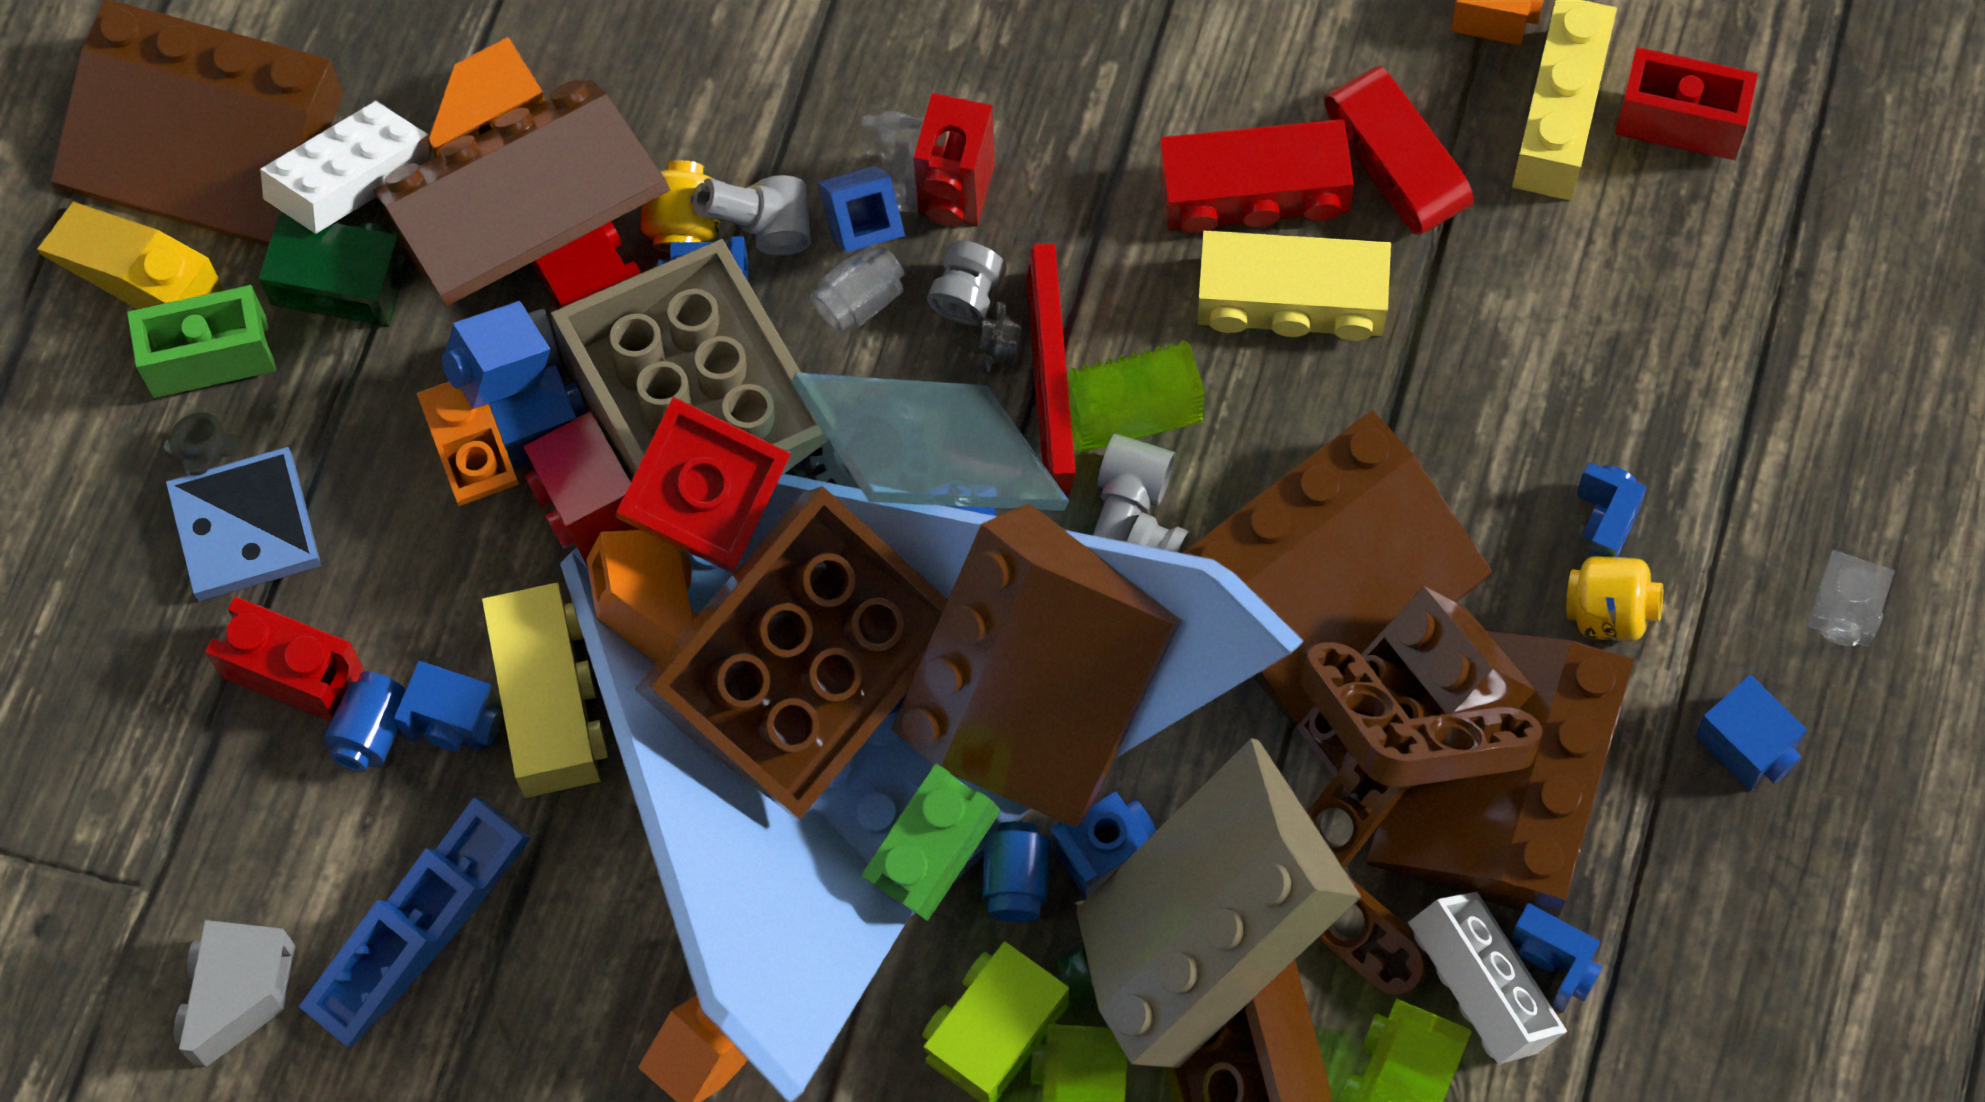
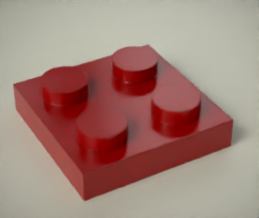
[615,397,791,574]

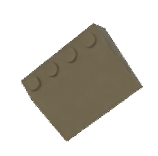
[551,238,835,482]
[1076,739,1361,1068]

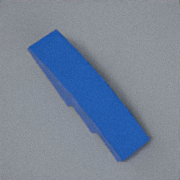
[299,797,531,1047]

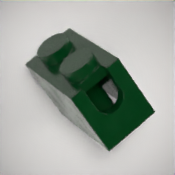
[259,213,408,327]

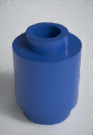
[323,671,406,772]
[982,821,1050,923]

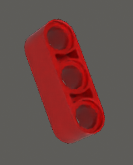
[1323,66,1474,235]

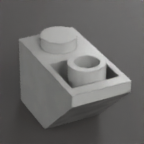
[174,920,296,1067]

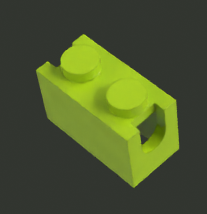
[922,941,1070,1102]

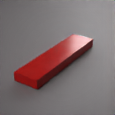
[1025,243,1076,498]

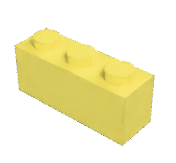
[1512,0,1617,201]
[1197,231,1391,341]
[482,582,608,798]

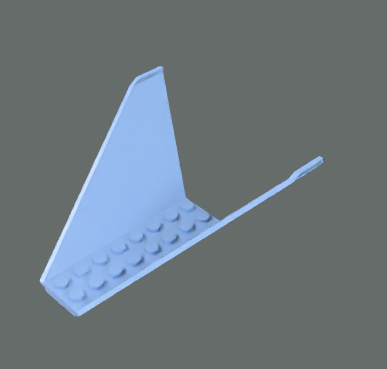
[560,474,1303,1102]

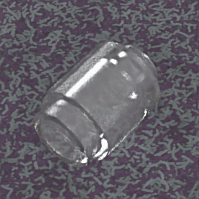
[810,246,904,334]

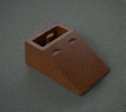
[1296,586,1536,814]

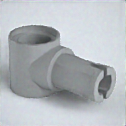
[693,175,811,256]
[1093,433,1175,542]

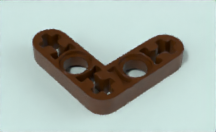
[1301,642,1543,787]
[1307,756,1432,995]

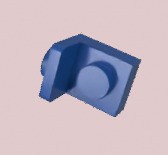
[1577,463,1647,559]
[1510,903,1603,1013]

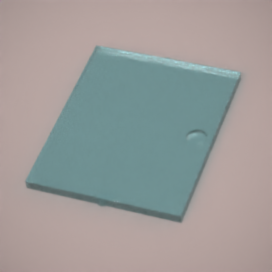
[791,373,1069,511]

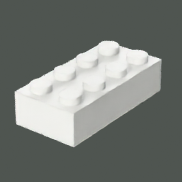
[260,101,430,234]
[1408,892,1567,1065]

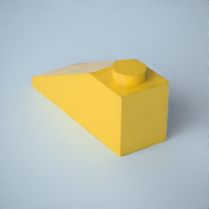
[37,202,224,309]

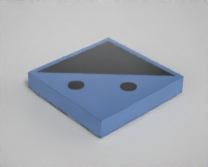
[166,447,321,602]

